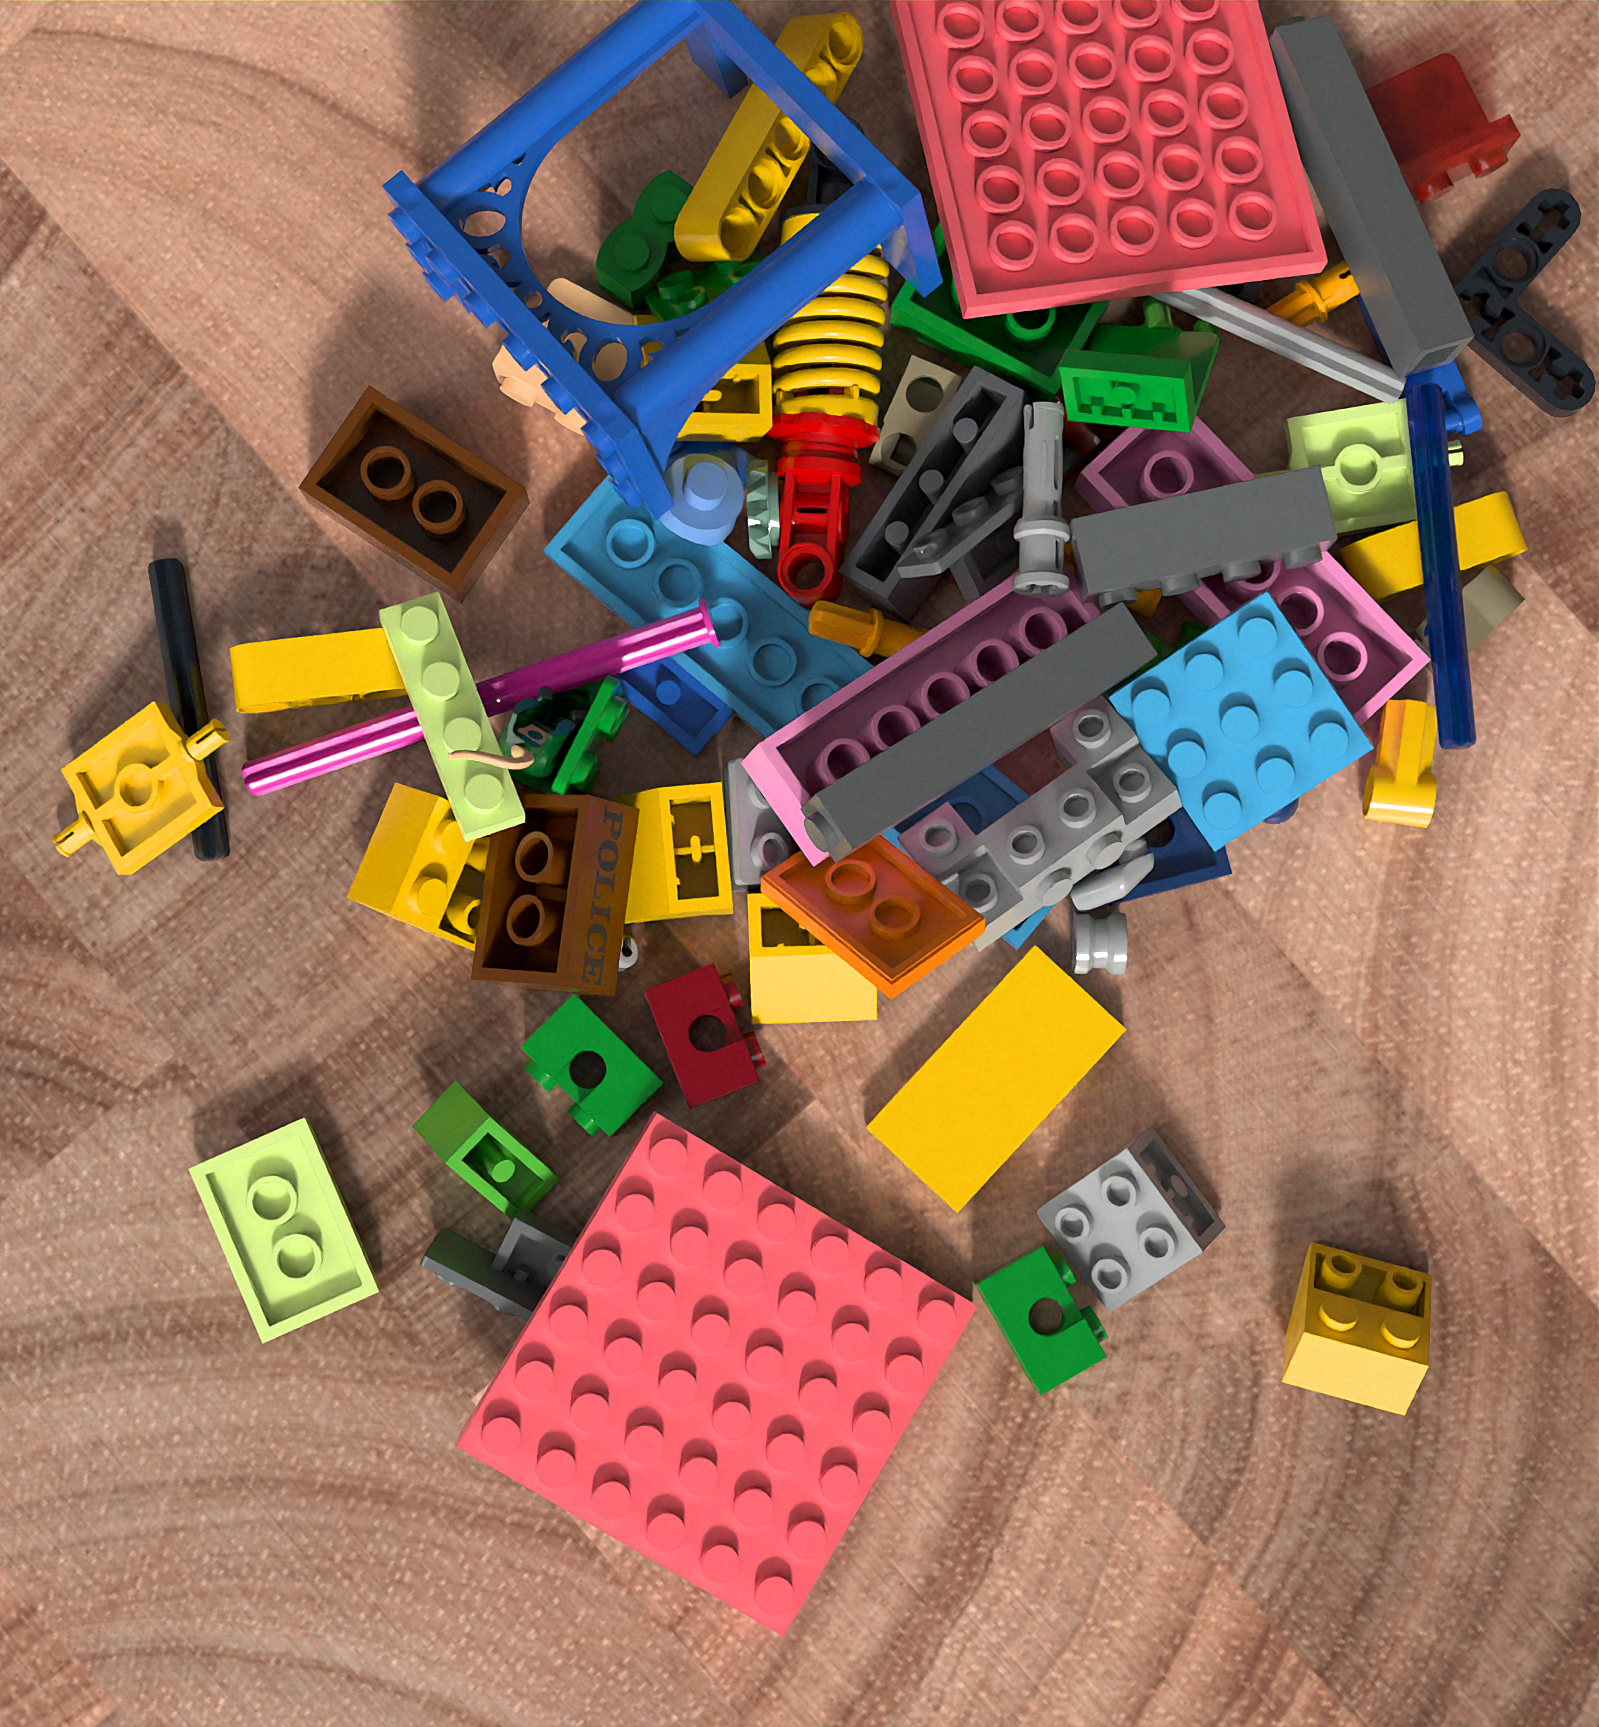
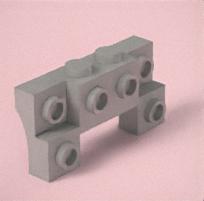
[897,694,1182,952]

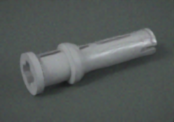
[1013,402,1071,598]

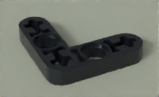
[1453,188,1596,418]

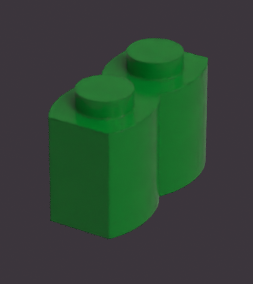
[596,170,694,312]

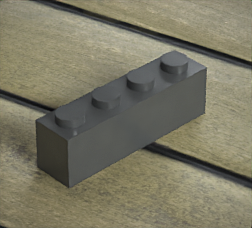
[838,365,1034,625]
[1068,465,1338,610]

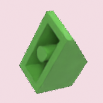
[412,1080,560,1221]

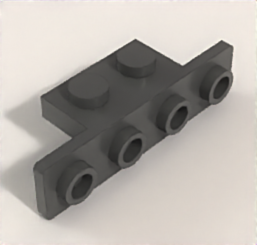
[896,436,1094,600]
[420,1207,578,1321]

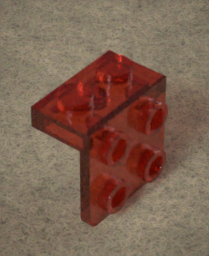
[1364,53,1521,205]

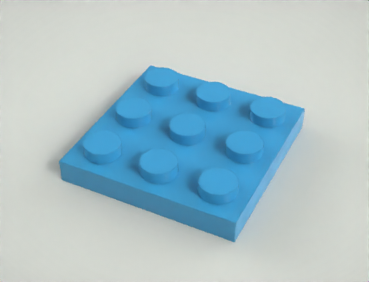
[1108,589,1374,852]

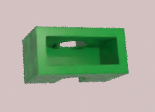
[521,994,665,1137]
[973,1244,1108,1395]

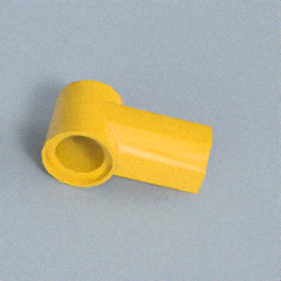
[1362,699,1440,828]

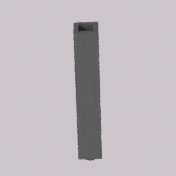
[1268,14,1475,378]
[800,601,1158,863]

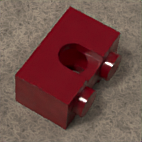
[643,963,767,1110]

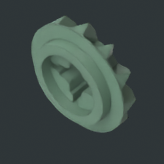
[746,459,781,559]

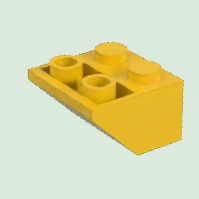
[633,315,773,442]
[346,782,491,952]
[606,782,734,924]
[747,893,877,1024]
[1282,1242,1432,1416]

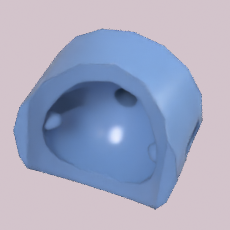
[658,454,745,546]

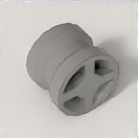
[1071,912,1128,975]

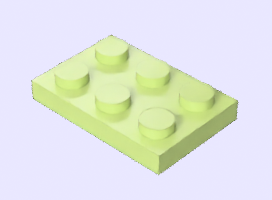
[189,1117,382,1343]

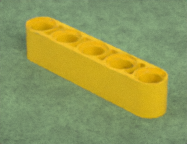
[674,12,864,262]

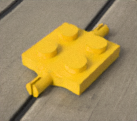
[52,701,231,875]

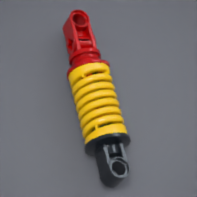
[765,116,889,609]

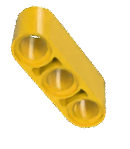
[1340,491,1528,605]
[229,628,408,713]

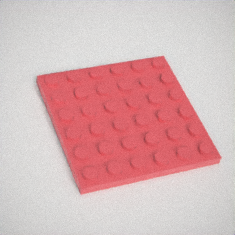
[888,0,1328,319]
[455,1111,978,1637]

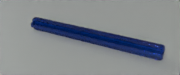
[1405,383,1477,750]

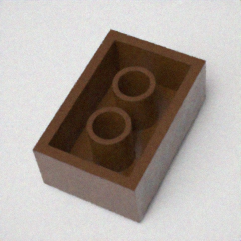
[298,385,530,604]
[471,793,640,996]

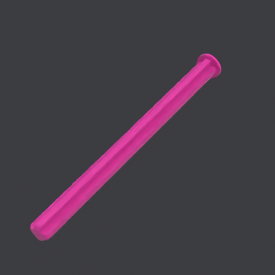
[241,598,721,796]

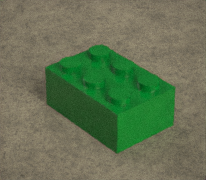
[889,222,1111,403]

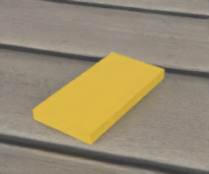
[865,945,1127,1213]

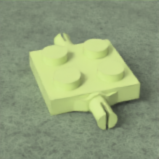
[1254,398,1463,537]

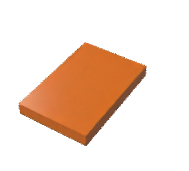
[760,835,986,1000]

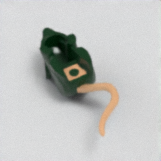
[448,686,590,777]

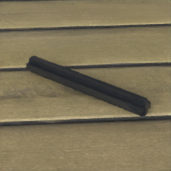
[148,558,230,861]

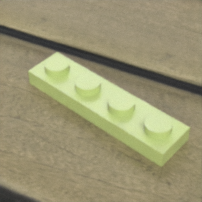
[379,591,525,842]

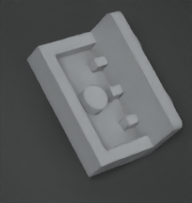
[723,758,792,892]

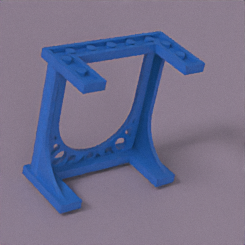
[382,0,943,520]

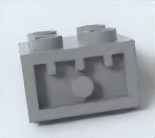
[1037,1125,1226,1311]

